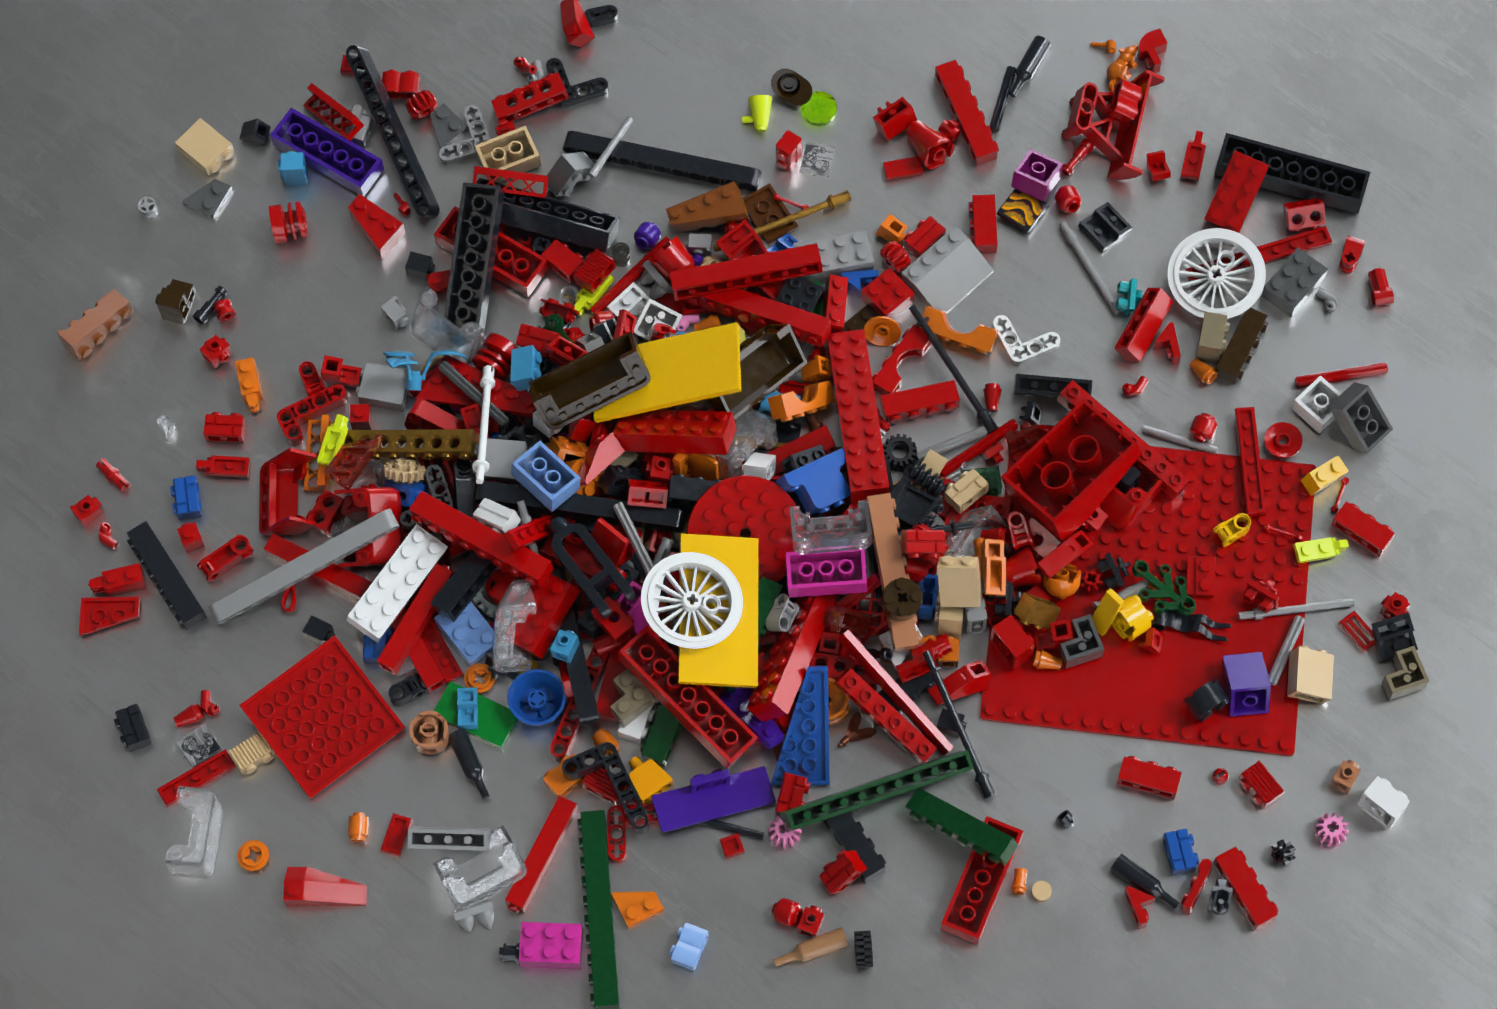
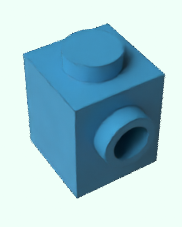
[550,629,580,663]

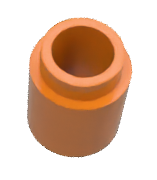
[592,728,620,757]
[348,812,369,842]

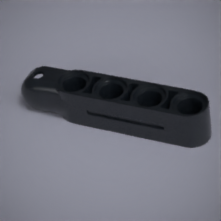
[453,458,477,545]

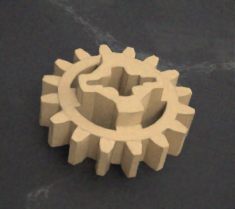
[383,459,426,484]

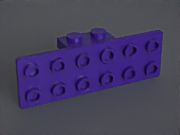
[652,766,776,833]

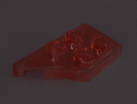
[324,434,384,490]

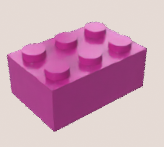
[519,922,583,969]

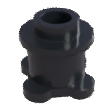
[499,943,520,965]

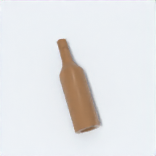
[773,927,849,967]

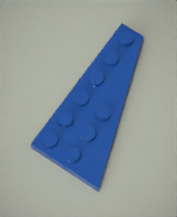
[771,666,830,785]

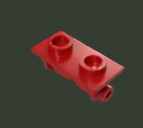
[539,298,580,324]

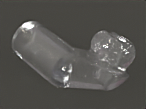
[157,415,176,442]

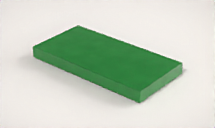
[434,681,518,749]

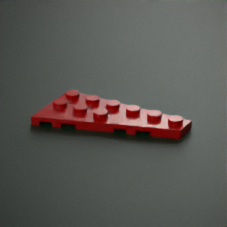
[415,354,537,417]

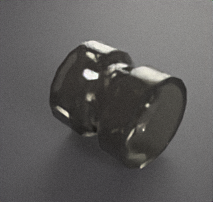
[611,242,631,267]

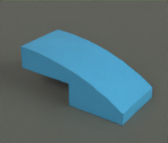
[457,687,478,730]

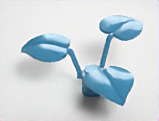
[383,350,467,391]

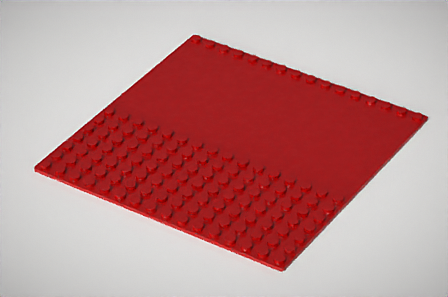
[980,431,1316,756]

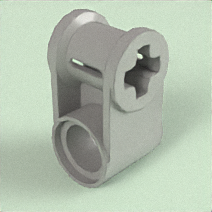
[766,594,799,632]

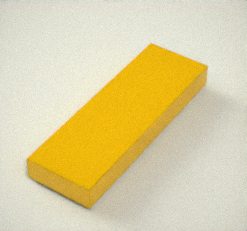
[1092,588,1125,636]

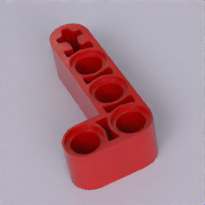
[277,384,348,447]
[404,399,466,446]

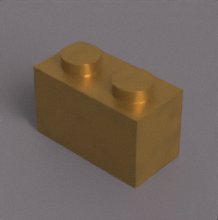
[1013,592,1061,629]

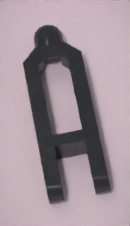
[549,516,637,619]

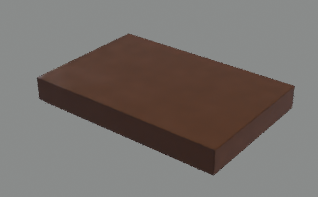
[743,183,799,246]

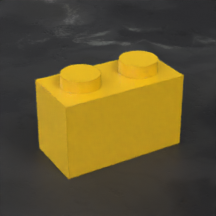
[1301,456,1349,496]

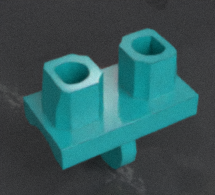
[1115,278,1143,317]

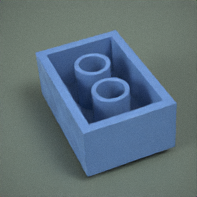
[511,441,581,512]
[434,602,501,667]

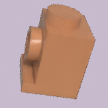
[1330,760,1361,794]

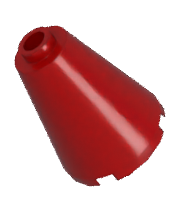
[906,120,954,170]
[1006,547,1042,588]

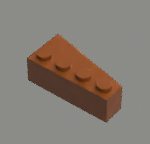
[666,181,750,233]
[57,289,133,361]

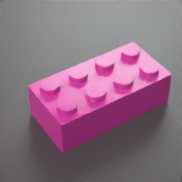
[786,547,868,598]

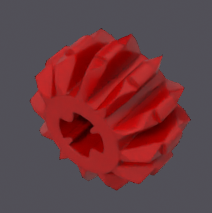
[405,90,438,120]
[880,241,911,273]

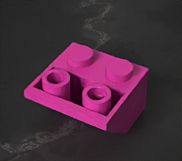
[611,580,663,635]

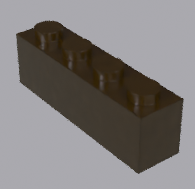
[1216,307,1269,385]

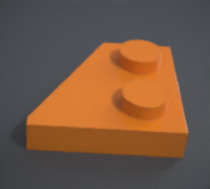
[611,892,664,929]

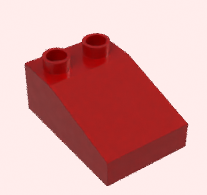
[1001,399,1141,543]

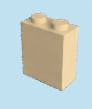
[175,118,235,176]
[937,556,982,607]
[1287,646,1334,704]

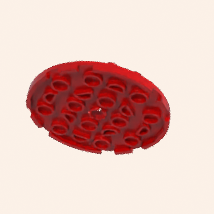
[687,475,803,583]

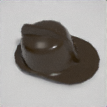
[771,69,813,106]

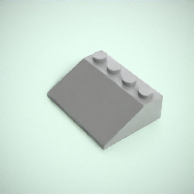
[901,226,994,314]

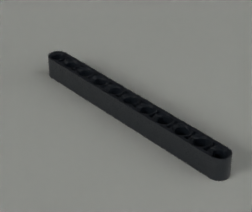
[346,45,440,219]
[563,131,762,192]
[474,481,686,533]
[537,535,600,726]

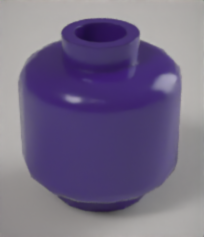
[634,222,661,249]

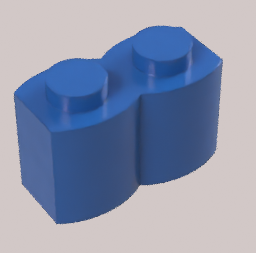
[916,574,939,620]

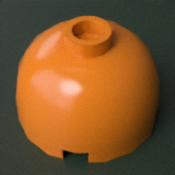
[1042,565,1081,599]

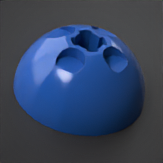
[507,669,566,726]

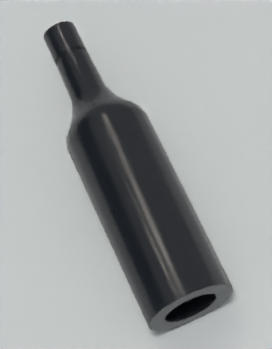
[1009,36,1051,97]
[449,729,490,800]
[1111,853,1180,909]

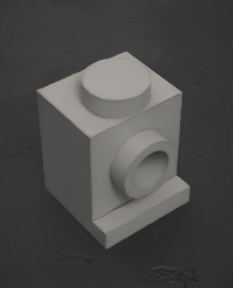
[685,233,712,256]
[381,296,410,330]

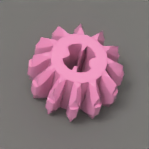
[1314,812,1349,847]
[768,816,802,849]

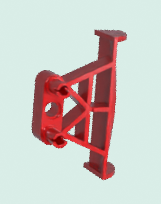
[1061,69,1165,180]

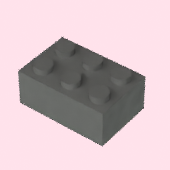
[1261,248,1328,318]
[1328,382,1393,453]

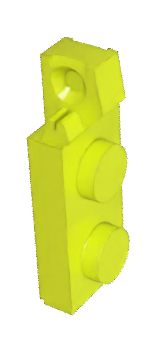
[574,275,614,317]
[317,414,348,468]
[1293,537,1349,563]

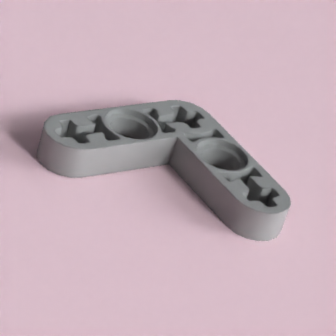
[439,104,490,165]

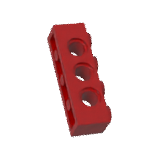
[491,72,569,122]

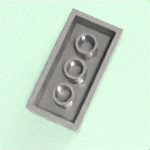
[793,230,874,283]

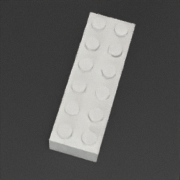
[346,524,448,643]

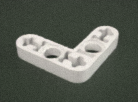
[993,315,1061,365]

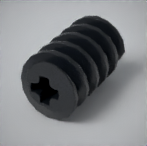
[908,459,950,498]

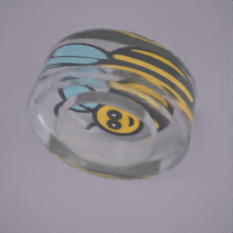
[560,285,578,305]

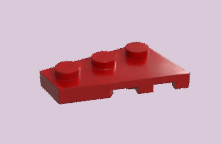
[79,597,140,637]

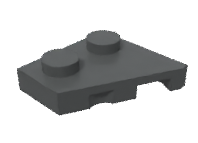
[430,103,469,149]
[182,179,232,219]

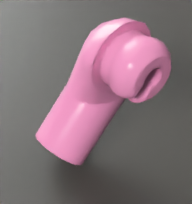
[676,314,699,332]

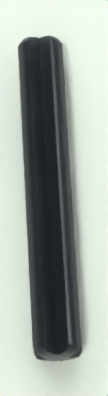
[990,66,1016,132]

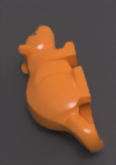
[1107,44,1138,92]

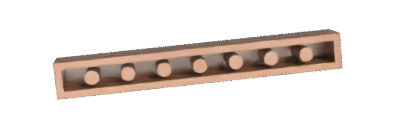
[865,493,921,652]

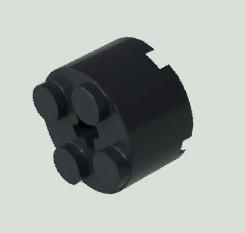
[1183,678,1230,723]

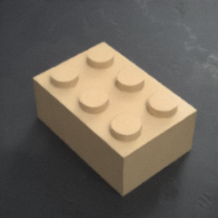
[475,125,541,183]

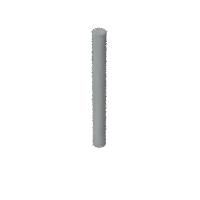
[589,116,633,178]
[1142,425,1218,454]

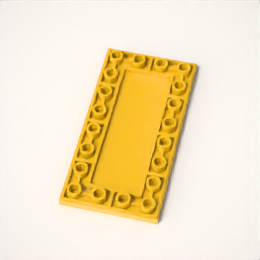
[594,322,741,423]
[678,534,758,688]

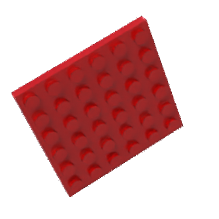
[239,635,406,800]

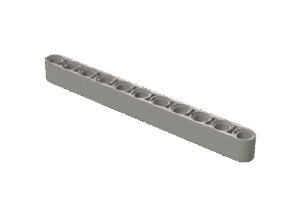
[209,509,399,625]

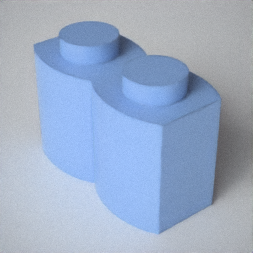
[669,923,709,971]

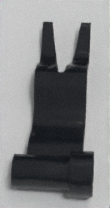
[1151,600,1231,642]

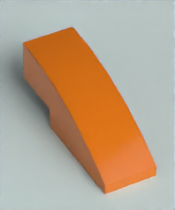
[981,539,1006,596]

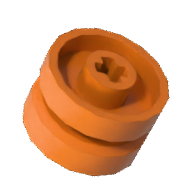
[828,678,851,726]

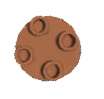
[409,710,450,755]

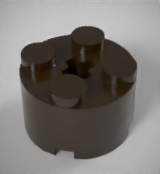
[881,577,923,621]

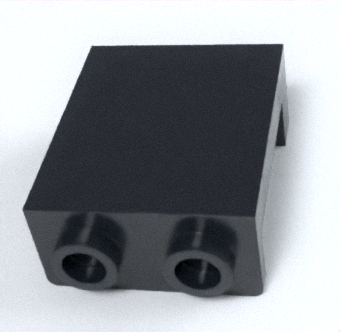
[890,475,944,528]

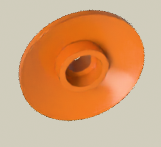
[864,316,901,347]

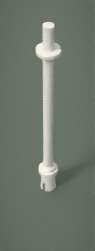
[472,365,495,484]

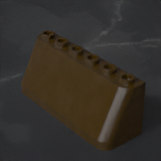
[705,324,808,422]
[529,331,651,430]

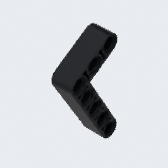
[562,742,649,834]

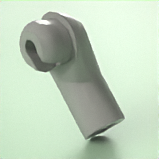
[527,60,544,83]
[1315,288,1337,312]

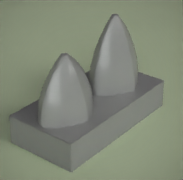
[640,260,673,299]
[453,898,494,932]

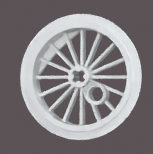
[1168,228,1266,319]
[641,552,743,649]

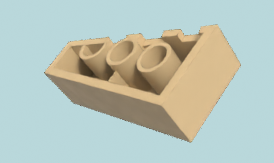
[935,555,964,643]

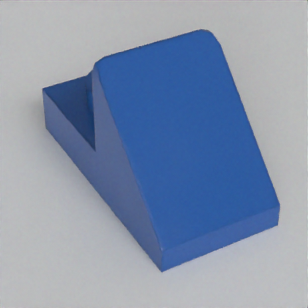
[841,270,879,299]

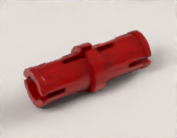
[96,458,130,492]

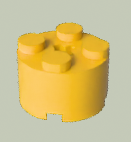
[1112,595,1154,641]

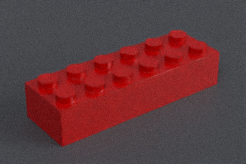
[434,206,549,297]
[613,410,737,455]
[940,816,1024,945]

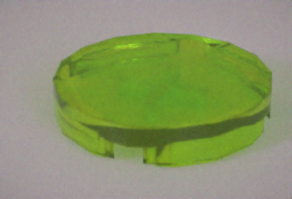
[801,91,837,126]

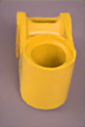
[1213,513,1251,547]

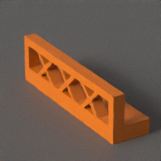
[304,415,332,492]

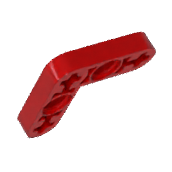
[607,804,659,863]

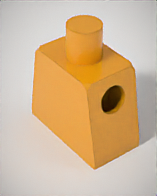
[628,756,674,804]

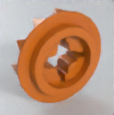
[464,663,495,694]
[237,840,269,872]

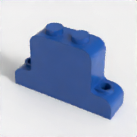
[775,448,850,515]

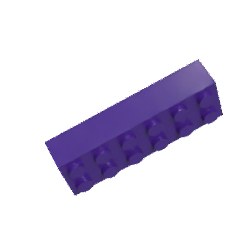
[270,108,384,196]

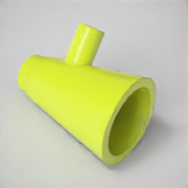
[742,95,772,132]

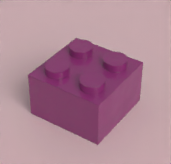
[1011,149,1063,201]

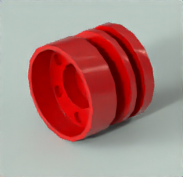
[269,201,308,244]
[472,333,518,381]

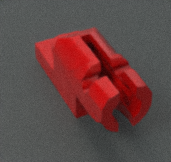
[896,633,953,683]

